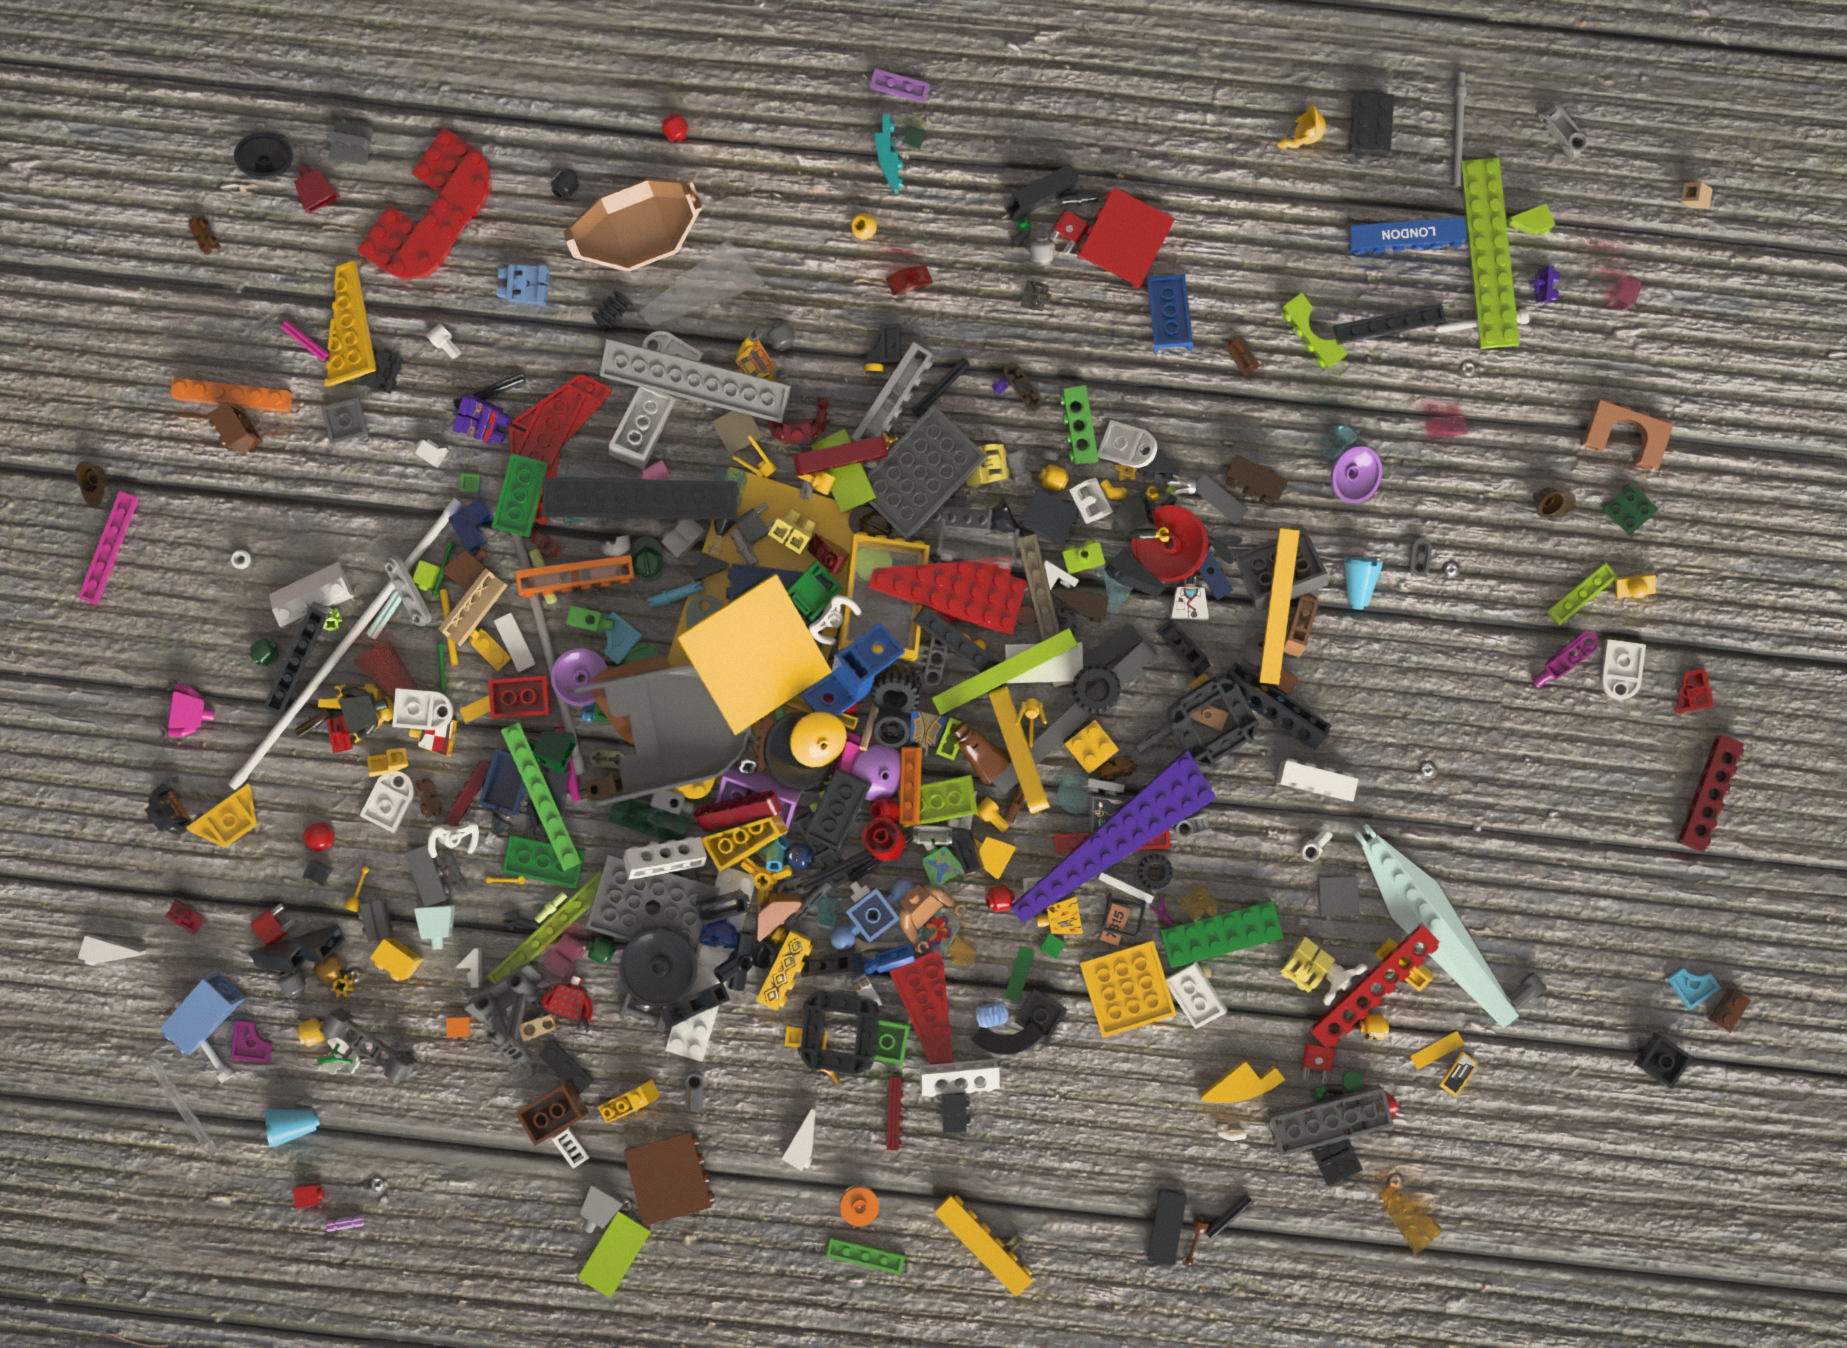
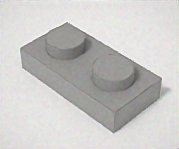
[1081,778,1124,796]

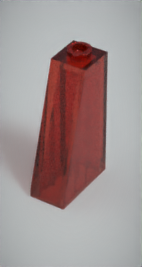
[353,640,419,700]

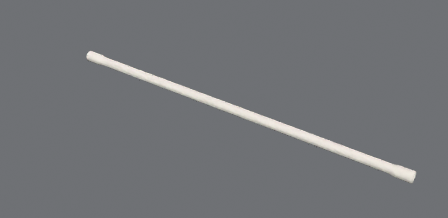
[228,498,463,790]

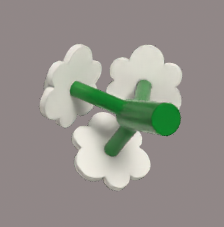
[317,1037,360,1074]

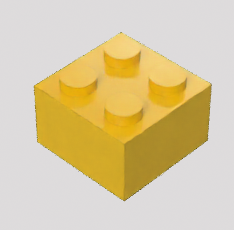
[1064,720,1119,774]
[370,937,423,981]

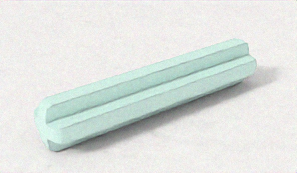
[367,589,402,639]

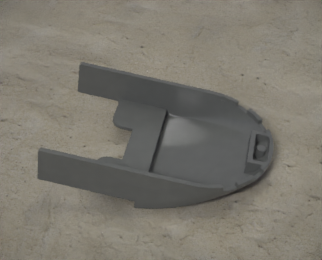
[566,664,752,806]

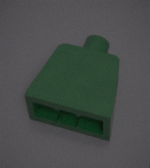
[528,731,577,773]

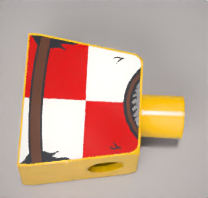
[409,720,458,757]

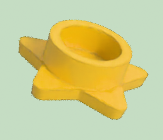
[1115,464,1138,481]

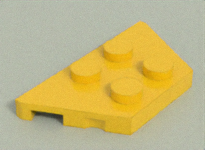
[186,783,257,848]

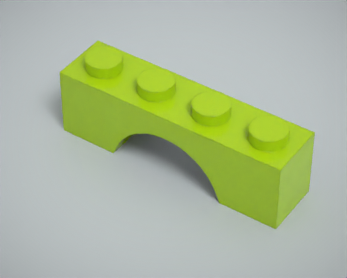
[1281,293,1347,370]

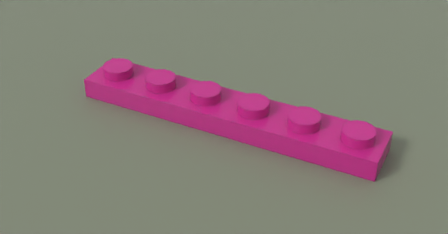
[78,491,139,605]

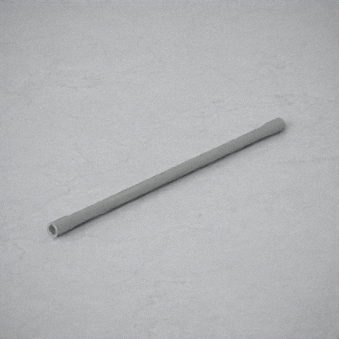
[511,533,587,775]

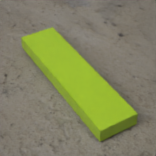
[1546,562,1618,626]

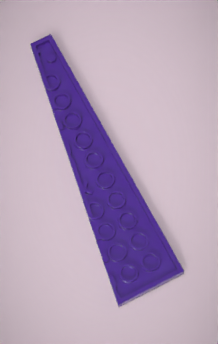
[1011,749,1217,923]

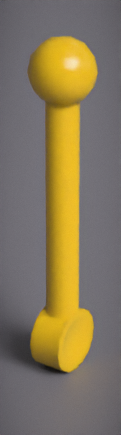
[485,876,526,884]

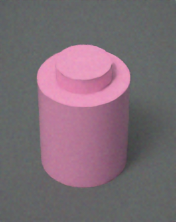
[640,460,671,480]

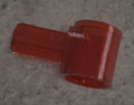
[527,528,561,559]

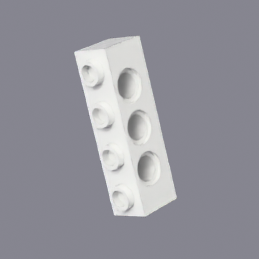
[623,837,707,879]
[919,1059,999,1097]

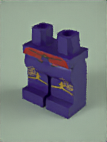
[452,393,511,444]

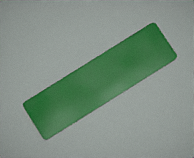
[1005,947,1035,1002]

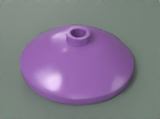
[1331,446,1382,503]
[551,648,608,706]
[851,744,901,801]

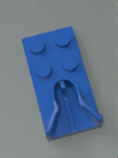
[1147,274,1193,354]

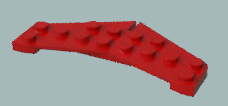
[509,375,612,525]

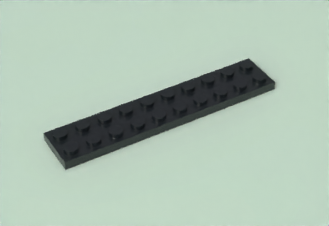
[543,477,738,521]

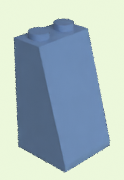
[159,971,246,1055]

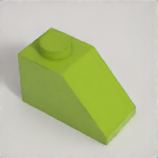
[1507,203,1555,236]

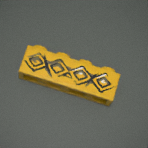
[756,929,813,1011]

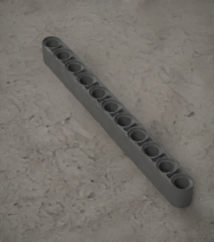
[992,640,1157,795]

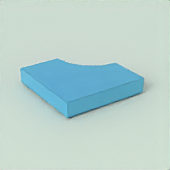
[603,612,643,665]
[1666,967,1721,1010]

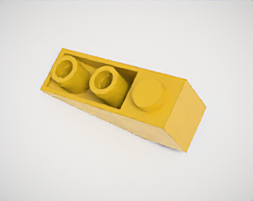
[598,1079,661,1124]

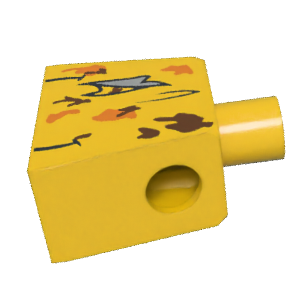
[1036,896,1083,934]

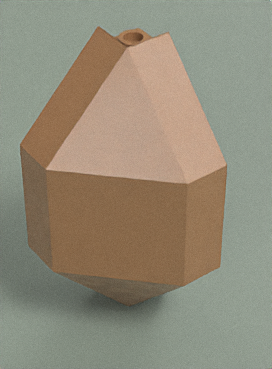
[563,178,702,272]

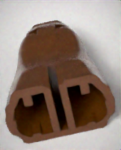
[952,722,1011,784]

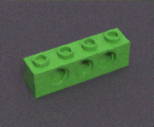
[1060,385,1099,466]

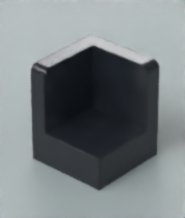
[302,860,333,886]

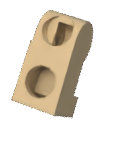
[520,1014,557,1042]

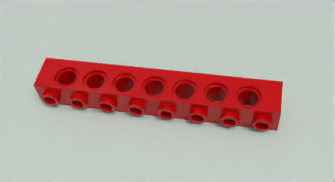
[1309,923,1440,1049]

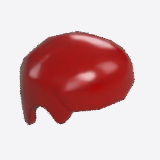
[303,822,335,852]

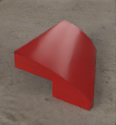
[1675,668,1715,714]

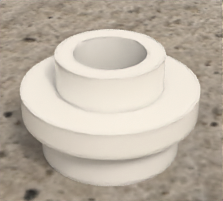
[231,550,251,569]

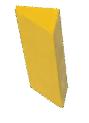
[1375,937,1433,992]

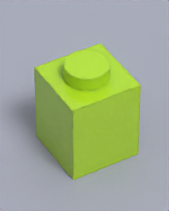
[412,560,440,591]

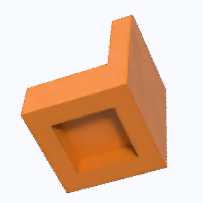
[446,1015,473,1038]

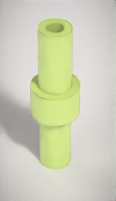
[534,891,567,924]

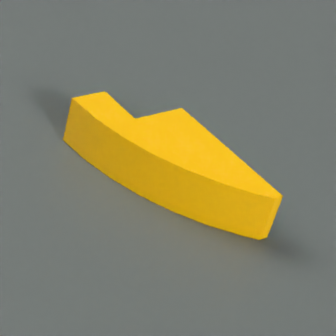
[1199,1059,1285,1103]

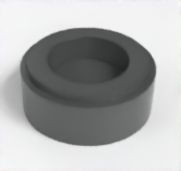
[1039,450,1059,461]

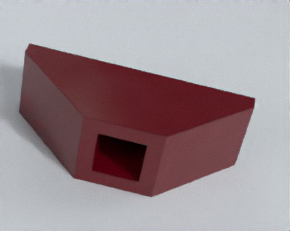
[807,533,850,575]

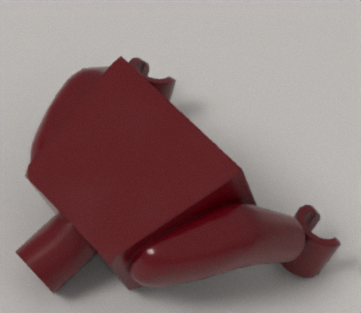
[767,396,829,445]

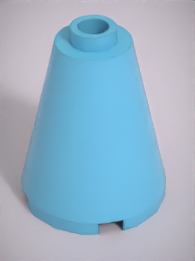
[1344,556,1383,610]
[265,1108,320,1147]

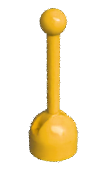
[343,866,369,912]

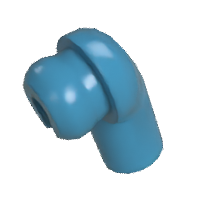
[581,702,595,722]

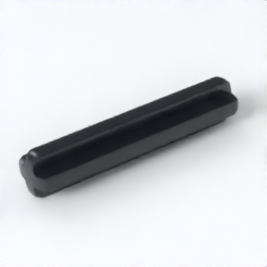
[1205,1194,1253,1239]

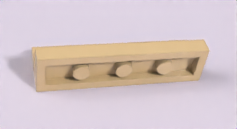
[438,568,507,646]

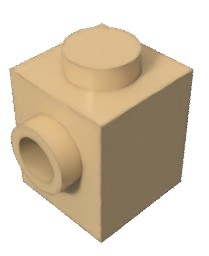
[1681,182,1713,208]

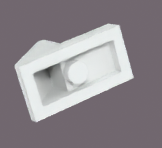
[1044,560,1079,590]
[456,947,482,988]

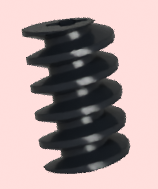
[591,290,633,332]

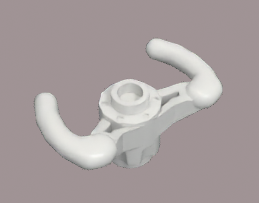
[808,595,861,645]
[428,822,479,858]
[1323,963,1369,1007]

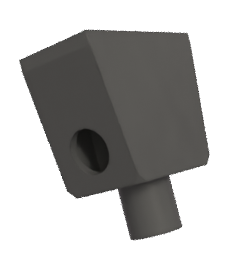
[648,790,694,815]

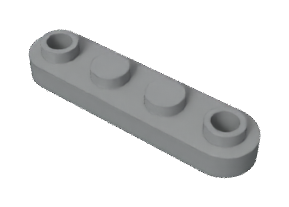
[384,555,431,627]

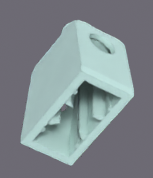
[415,905,455,950]

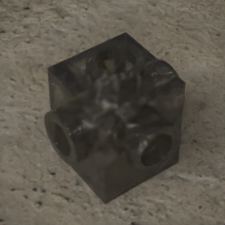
[1020,280,1051,311]

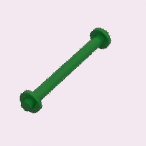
[430,541,455,596]
[436,642,449,696]

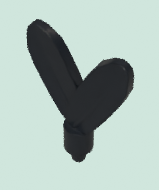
[1208,536,1242,564]

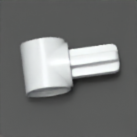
[426,323,461,359]
[1300,829,1333,861]

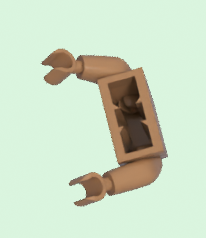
[899,885,966,953]

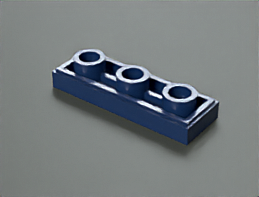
[1198,550,1234,600]

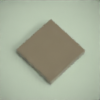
[712,410,764,456]

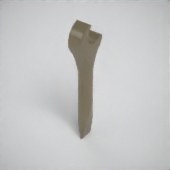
[854,937,914,953]

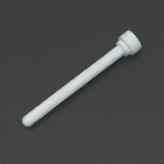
[1436,308,1529,332]
[175,1002,234,1083]

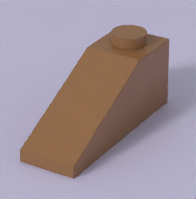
[1283,595,1319,658]

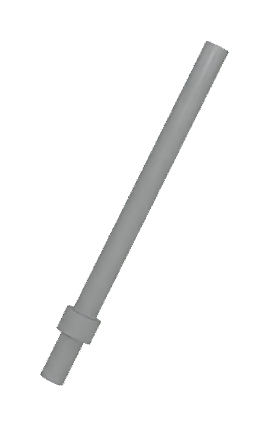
[1453,72,1467,187]

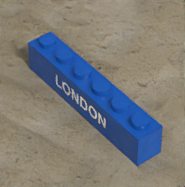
[1347,217,1467,255]

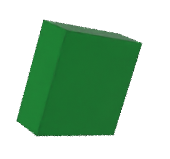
[1039,933,1066,959]

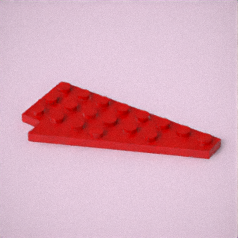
[867,557,1027,636]

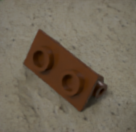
[188,215,221,255]
[1224,335,1261,377]
[1095,755,1136,782]
[414,777,442,819]

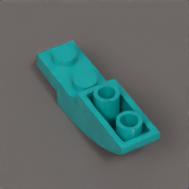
[875,114,902,194]

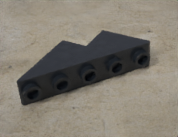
[249,925,345,973]

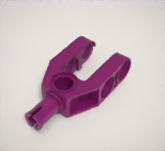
[1531,630,1598,688]

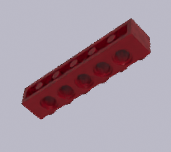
[1677,735,1744,852]

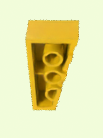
[701,814,789,872]

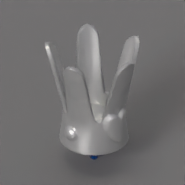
[1168,475,1198,494]

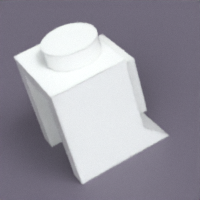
[415,439,449,468]

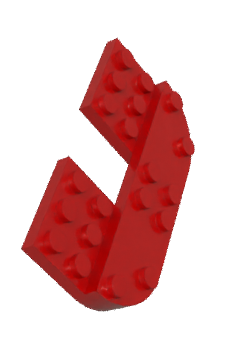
[357,127,492,280]

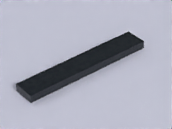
[1333,303,1447,345]
[912,605,1005,687]

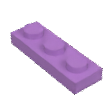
[870,69,930,104]

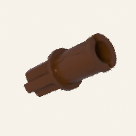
[1003,785,1025,823]

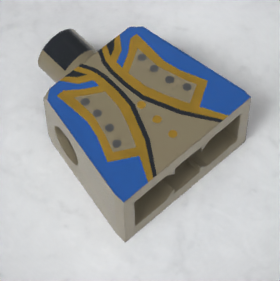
[910,710,947,756]

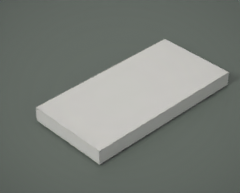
[1005,642,1083,683]

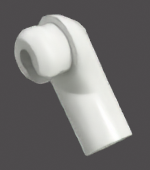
[1217,1124,1246,1141]

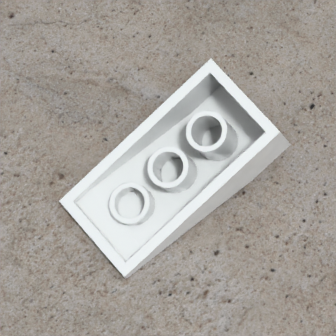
[609,386,676,470]

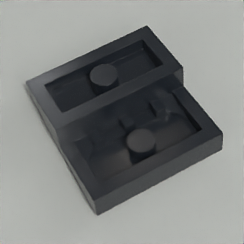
[1311,1138,1363,1187]

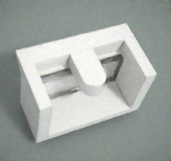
[1069,478,1113,524]

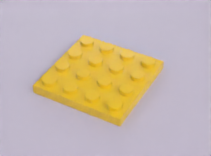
[1080,940,1176,1038]

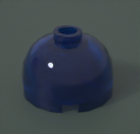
[699,918,738,949]

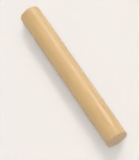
[859,701,879,751]

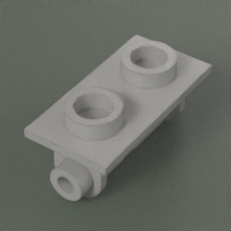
[913,825,953,846]

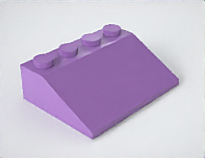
[716,763,802,836]

